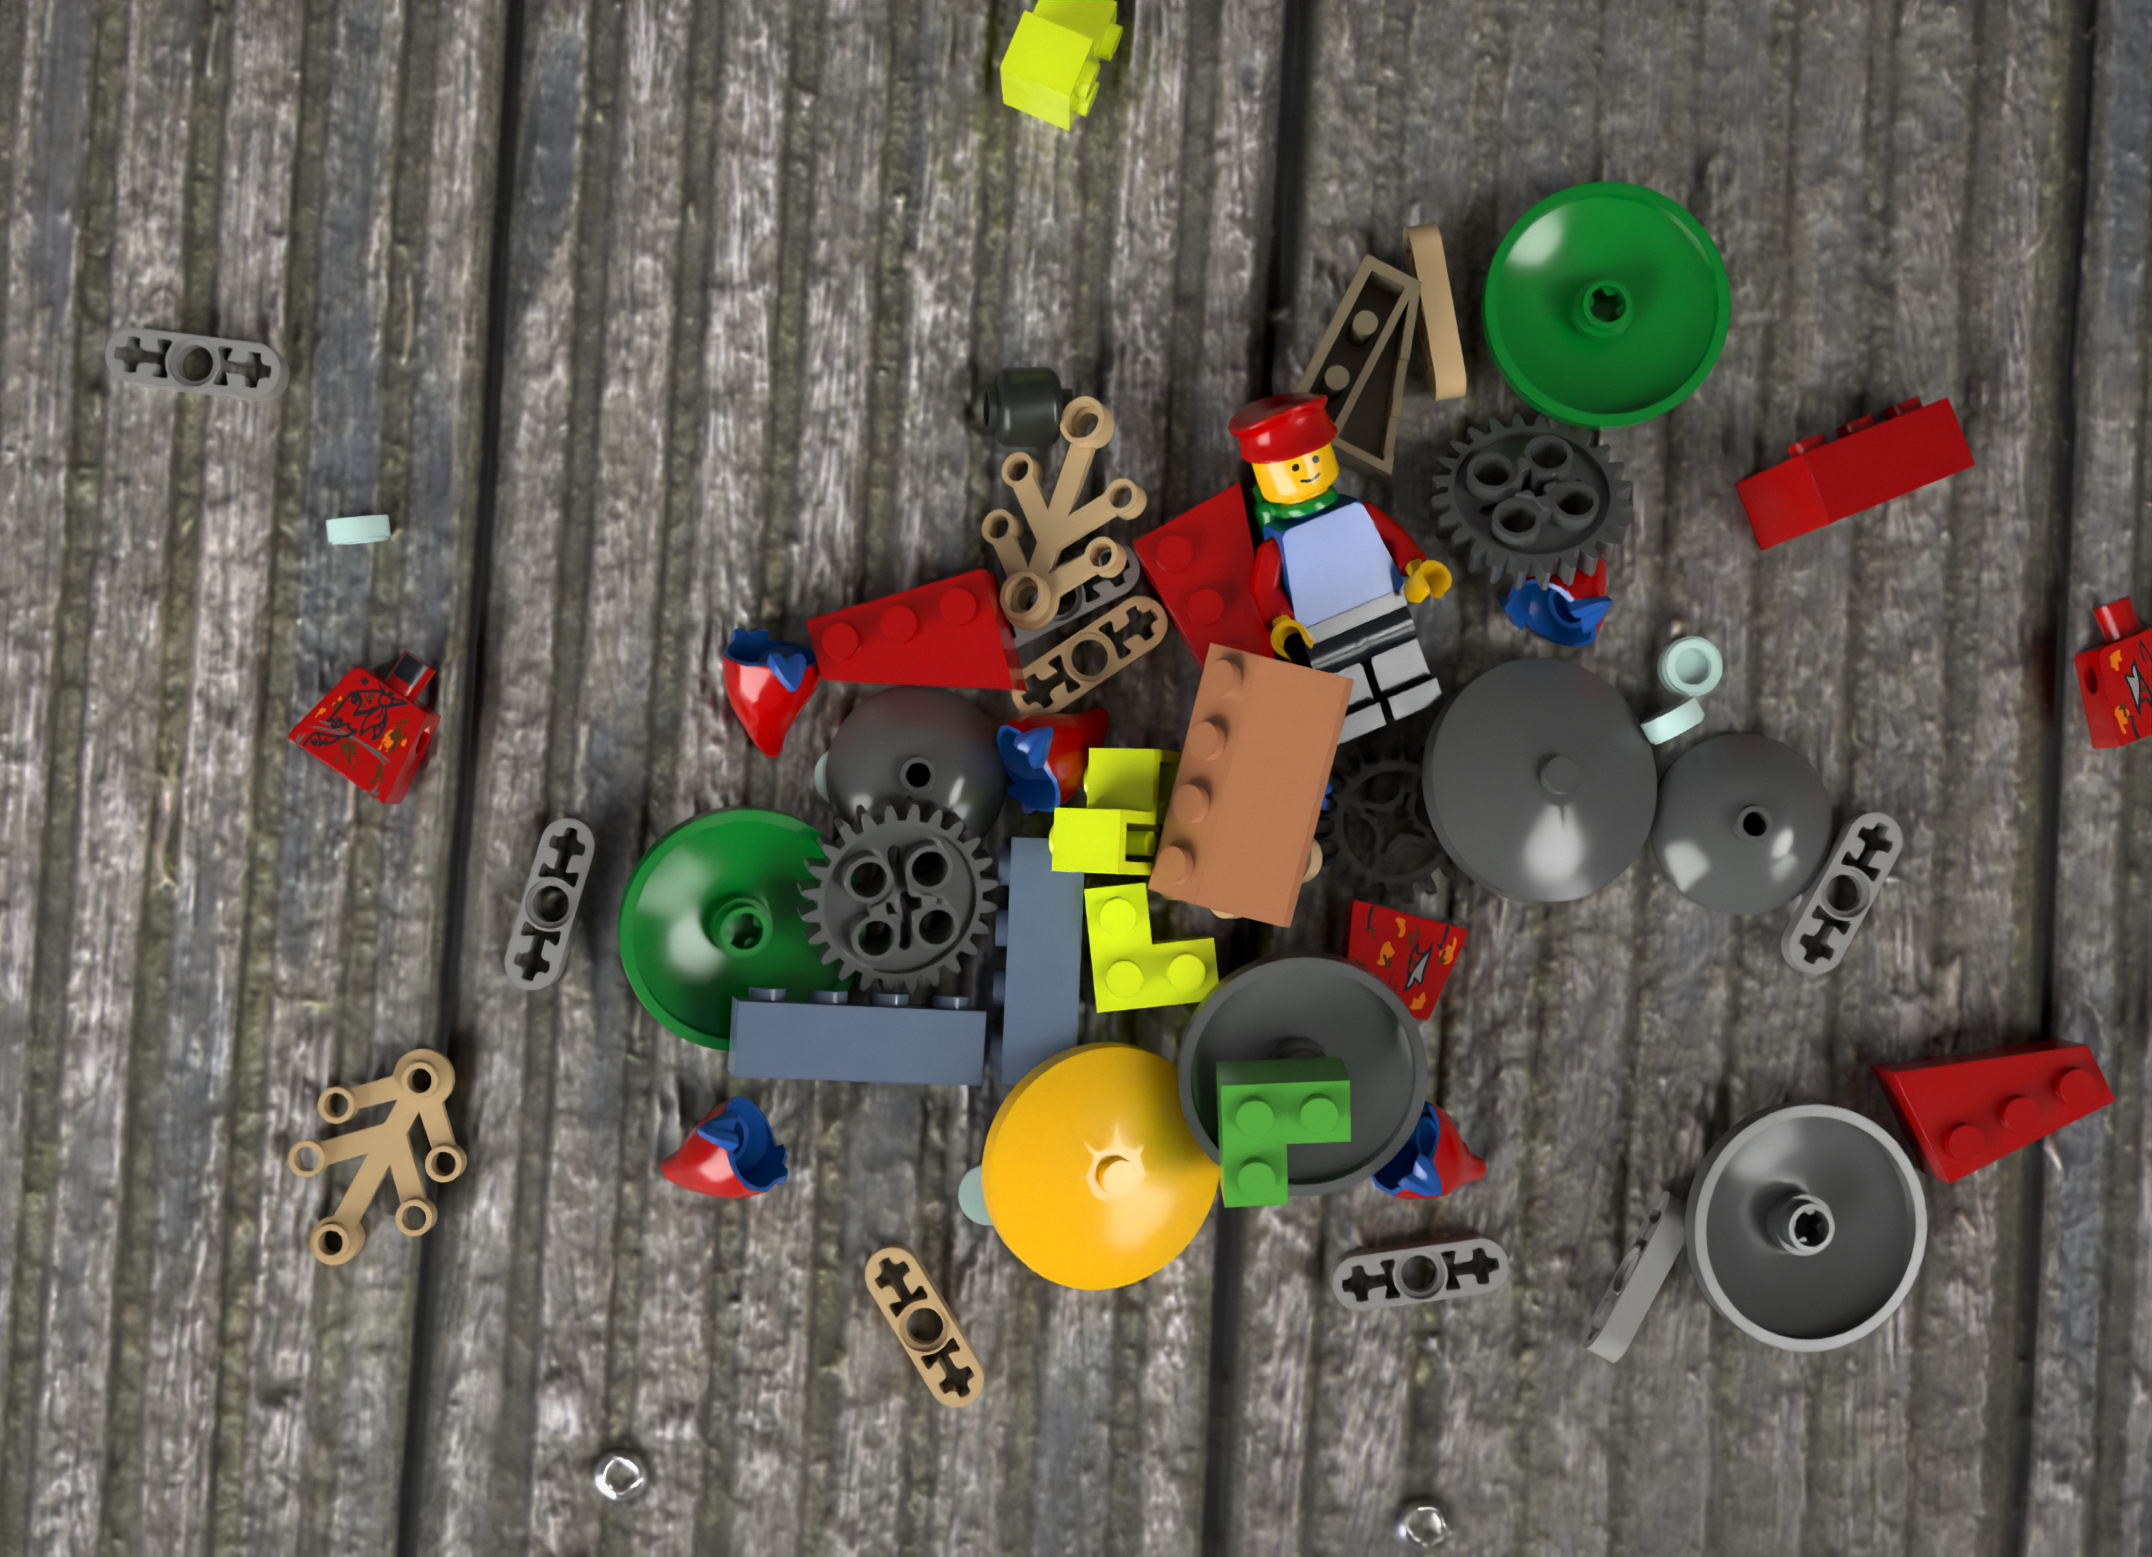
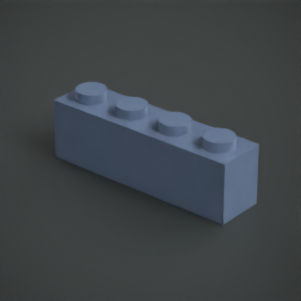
[990,837,1084,1085]
[728,986,986,1086]

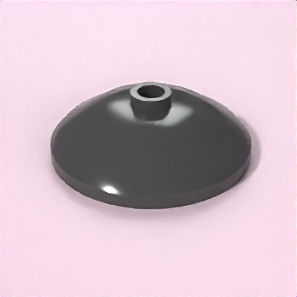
[826,686,1008,867]
[1649,733,1833,915]

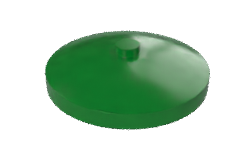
[1481,181,1731,430]
[617,805,867,1051]

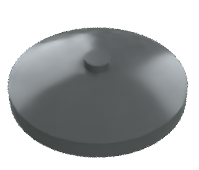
[1422,657,1657,904]
[1177,951,1428,1197]
[1685,1101,1927,1352]

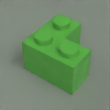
[1216,1057,1351,1207]

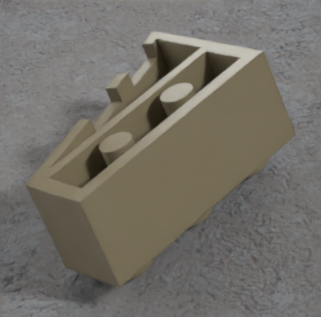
[1294,253,1422,485]

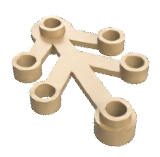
[982,396,1147,631]
[288,1048,467,1265]

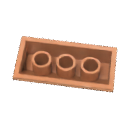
[1147,643,1355,928]

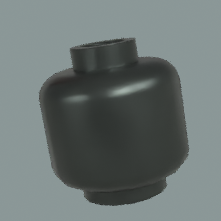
[983,367,1074,448]

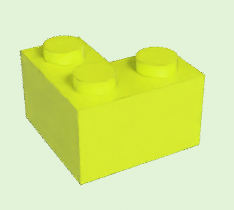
[1000,0,1123,131]
[1049,748,1182,875]
[1084,881,1219,1013]

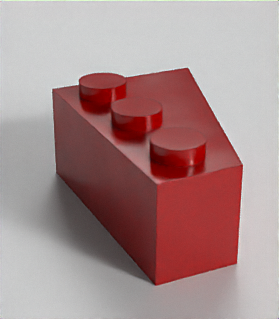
[1735,396,1975,551]
[1131,482,1275,675]
[806,568,1028,692]
[1870,1038,2116,1184]

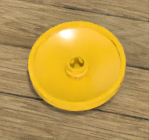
[982,1042,1220,1290]

